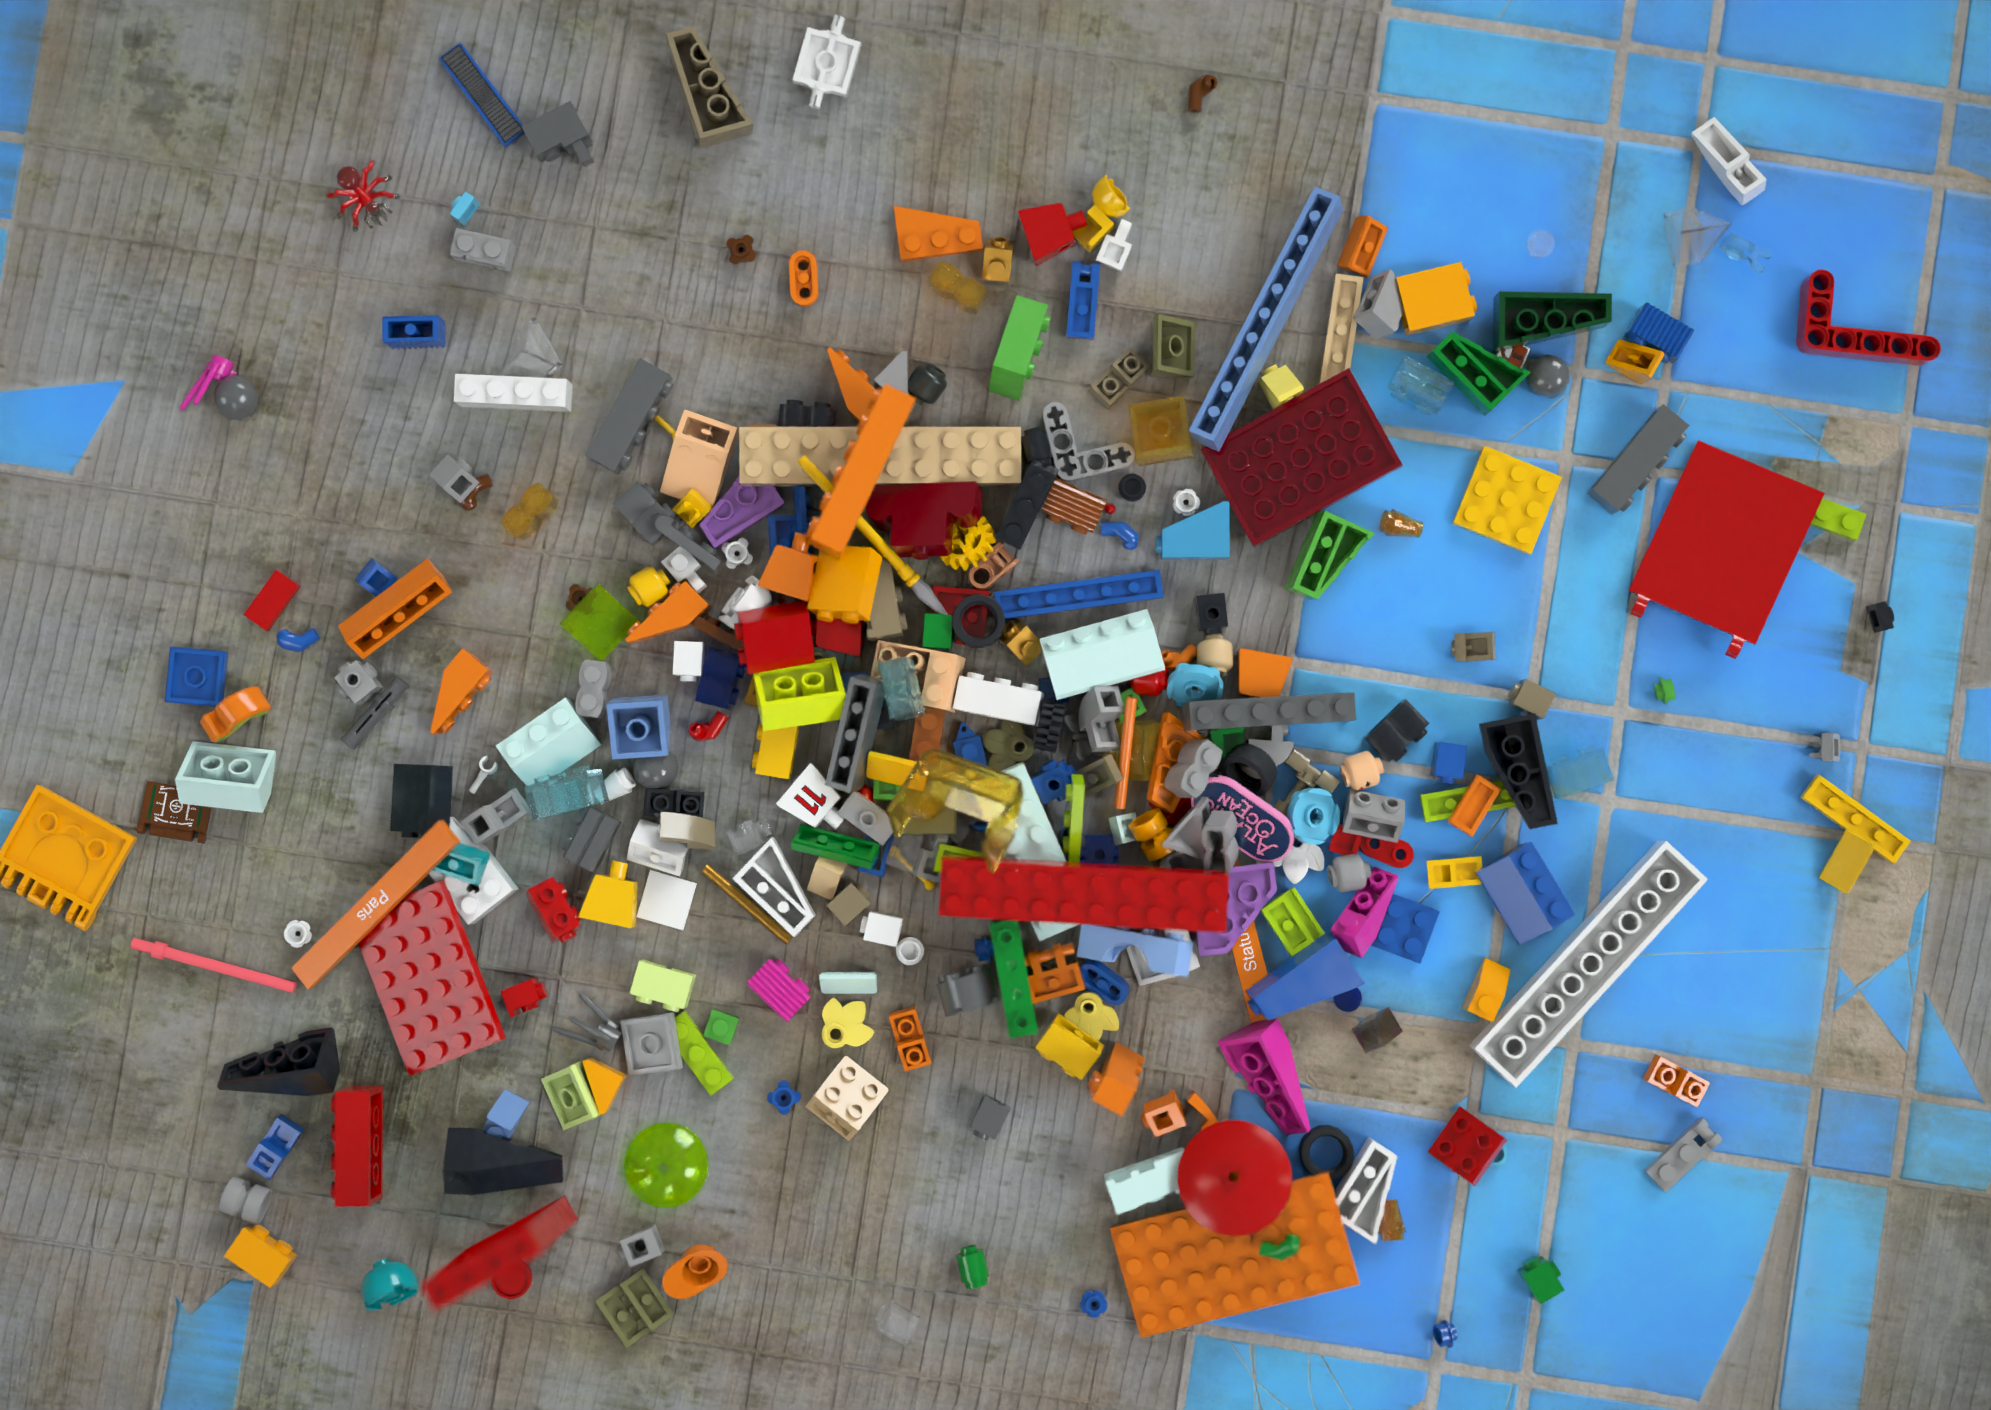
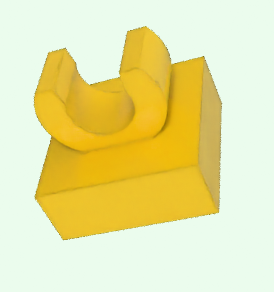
[672,488,712,528]

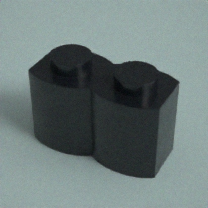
[778,400,836,427]
[1363,699,1429,762]

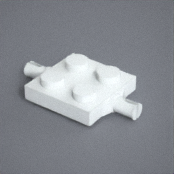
[793,15,861,109]

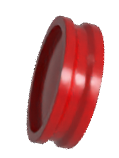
[491,1262,532,1299]

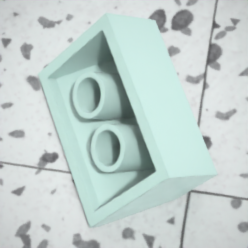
[496,698,602,792]
[175,741,276,813]

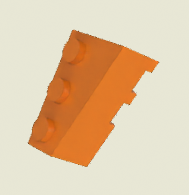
[1087,1042,1145,1116]

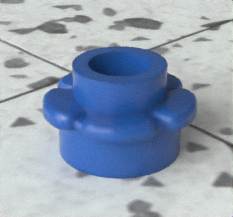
[974,936,995,963]
[1080,1290,1108,1318]
[1433,1320,1457,1348]

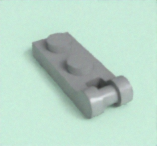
[1644,1117,1722,1192]

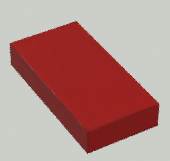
[243,570,301,632]

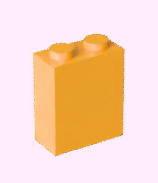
[1396,262,1477,336]
[807,546,883,624]

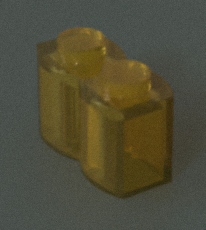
[929,262,987,314]
[501,483,559,541]

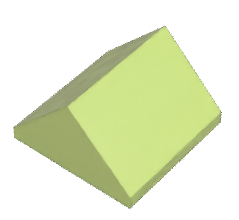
[541,1061,600,1130]

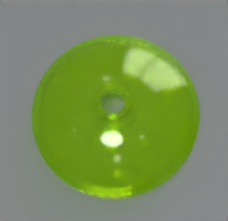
[624,1123,709,1208]

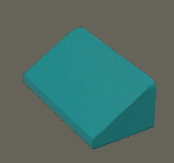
[432,843,490,886]

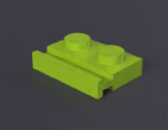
[1260,887,1325,956]

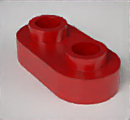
[1359,836,1414,868]

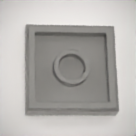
[620,1012,683,1076]

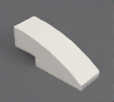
[1691,117,1767,206]

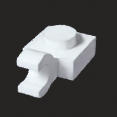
[1096,219,1132,272]
[661,546,708,593]

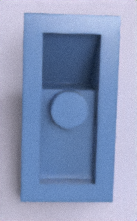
[482,1089,530,1139]

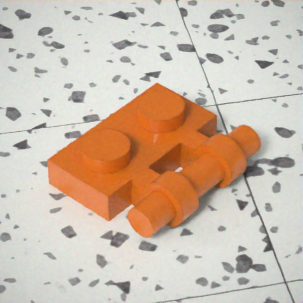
[1024,942,1086,1004]

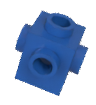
[1031,759,1076,804]

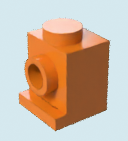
[1141,1089,1187,1137]

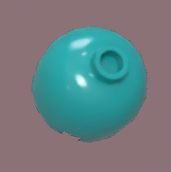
[361,1258,421,1311]

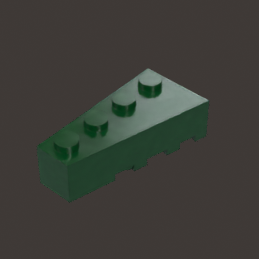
[1493,292,1612,353]

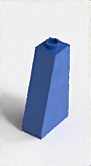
[1245,932,1365,1020]

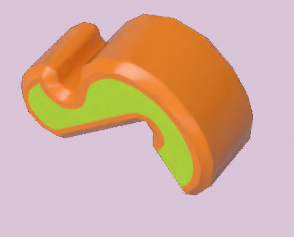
[200,686,271,743]

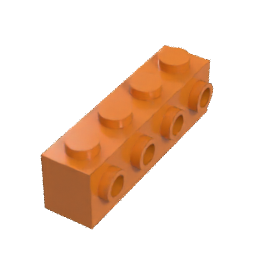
[338,558,452,659]

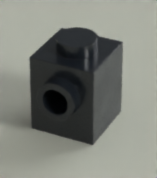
[1195,593,1228,635]

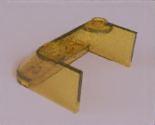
[886,749,1024,873]

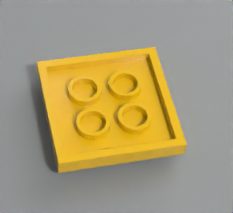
[1452,446,1562,555]

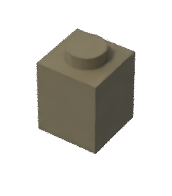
[1508,679,1556,720]
[826,882,872,926]

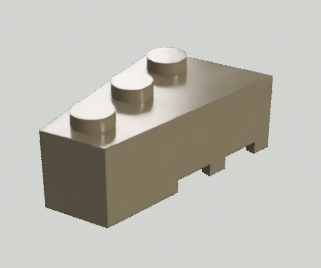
[866,553,908,642]

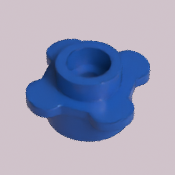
[767,1080,801,1115]

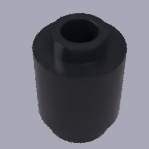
[1021,427,1053,465]

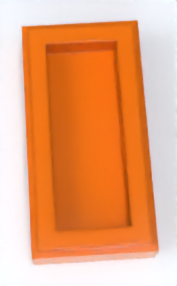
[1447,774,1501,837]

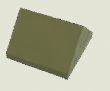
[1151,314,1195,378]

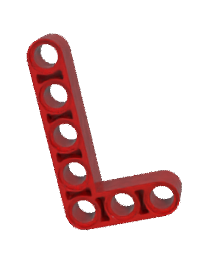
[1796,269,1941,366]

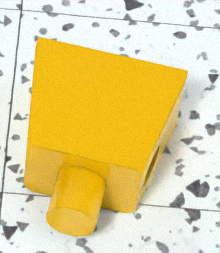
[579,860,638,928]

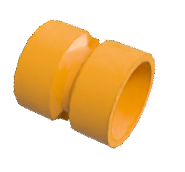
[1129,808,1173,861]

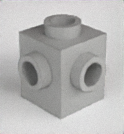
[334,660,384,705]

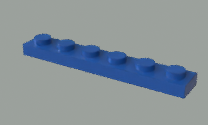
[994,570,1164,619]

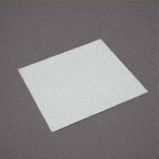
[637,870,697,930]

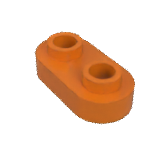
[789,250,819,307]

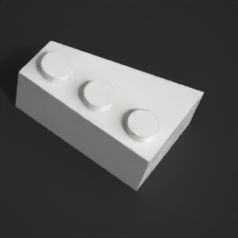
[732,837,816,937]

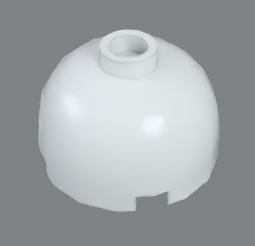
[719,576,772,629]

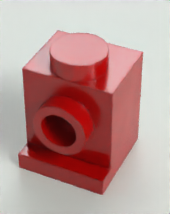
[500,978,548,1017]

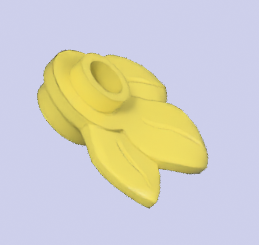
[1064,991,1119,1041]
[822,998,874,1048]

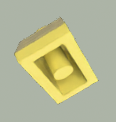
[1258,365,1304,409]

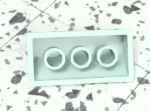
[1039,609,1165,700]

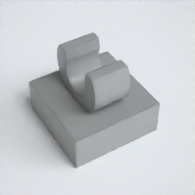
[1809,733,1840,762]

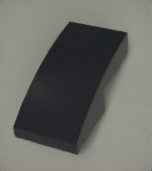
[643,788,705,818]

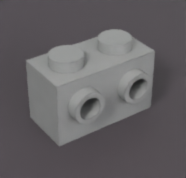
[1342,789,1405,843]

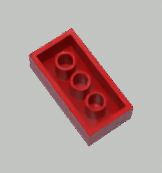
[330,1086,383,1207]

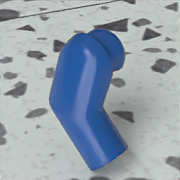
[1101,522,1139,550]
[276,628,321,652]

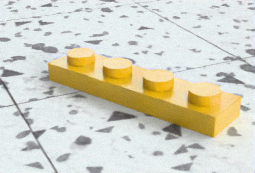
[1800,775,1911,864]

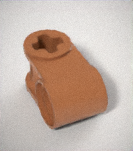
[969,541,1020,591]

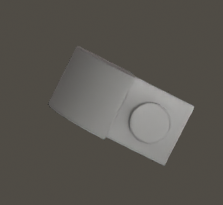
[1078,686,1125,752]
[1245,725,1294,768]
[461,788,531,845]

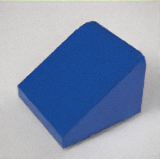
[355,558,397,597]

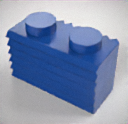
[1624,302,1695,363]
[382,315,446,350]

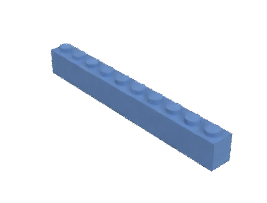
[1189,187,1343,452]

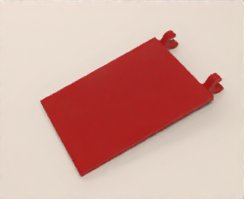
[1629,440,1825,659]

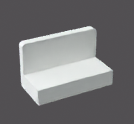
[627,819,688,876]

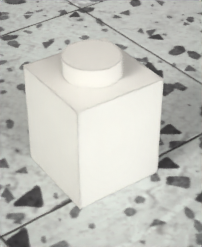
[673,641,706,682]
[860,911,903,947]

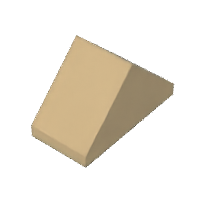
[807,856,848,900]

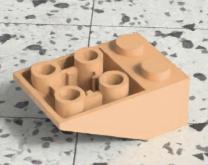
[660,409,739,510]
[871,640,966,713]

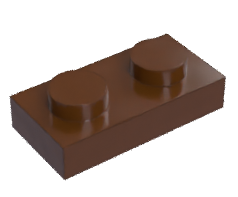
[692,615,742,650]

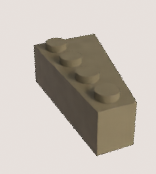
[666,26,753,148]

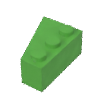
[988,295,1051,401]
[1284,511,1375,600]

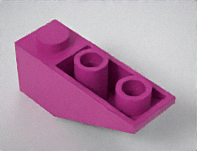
[1331,867,1399,958]

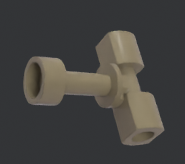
[1273,748,1340,817]

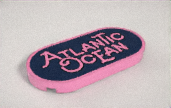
[1191,776,1294,862]

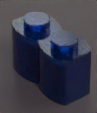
[695,647,746,710]

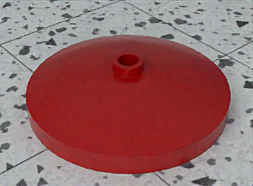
[1177,1120,1292,1237]

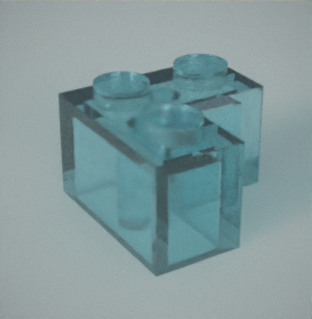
[524,766,609,820]

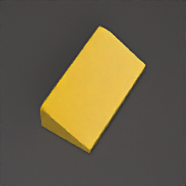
[866,751,925,790]
[1819,829,1875,894]

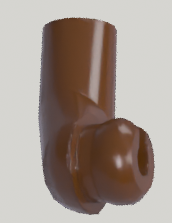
[1188,75,1218,113]
[459,473,493,511]

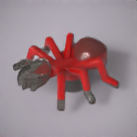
[326,160,400,232]

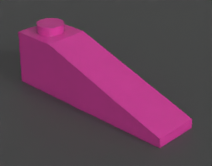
[1218,1018,1311,1135]

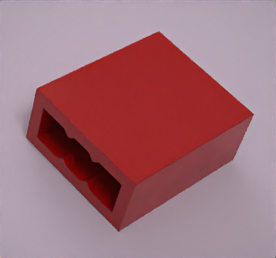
[734,601,815,675]

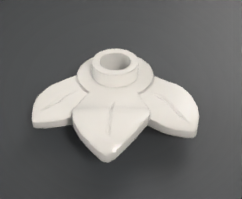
[1268,843,1324,884]

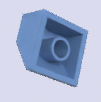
[606,695,671,759]

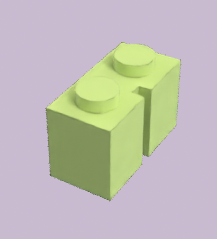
[629,959,696,1012]

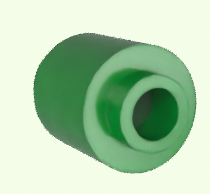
[956,1245,989,1289]

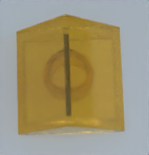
[1111,721,1161,781]

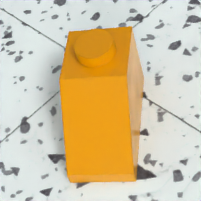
[1461,957,1511,1022]

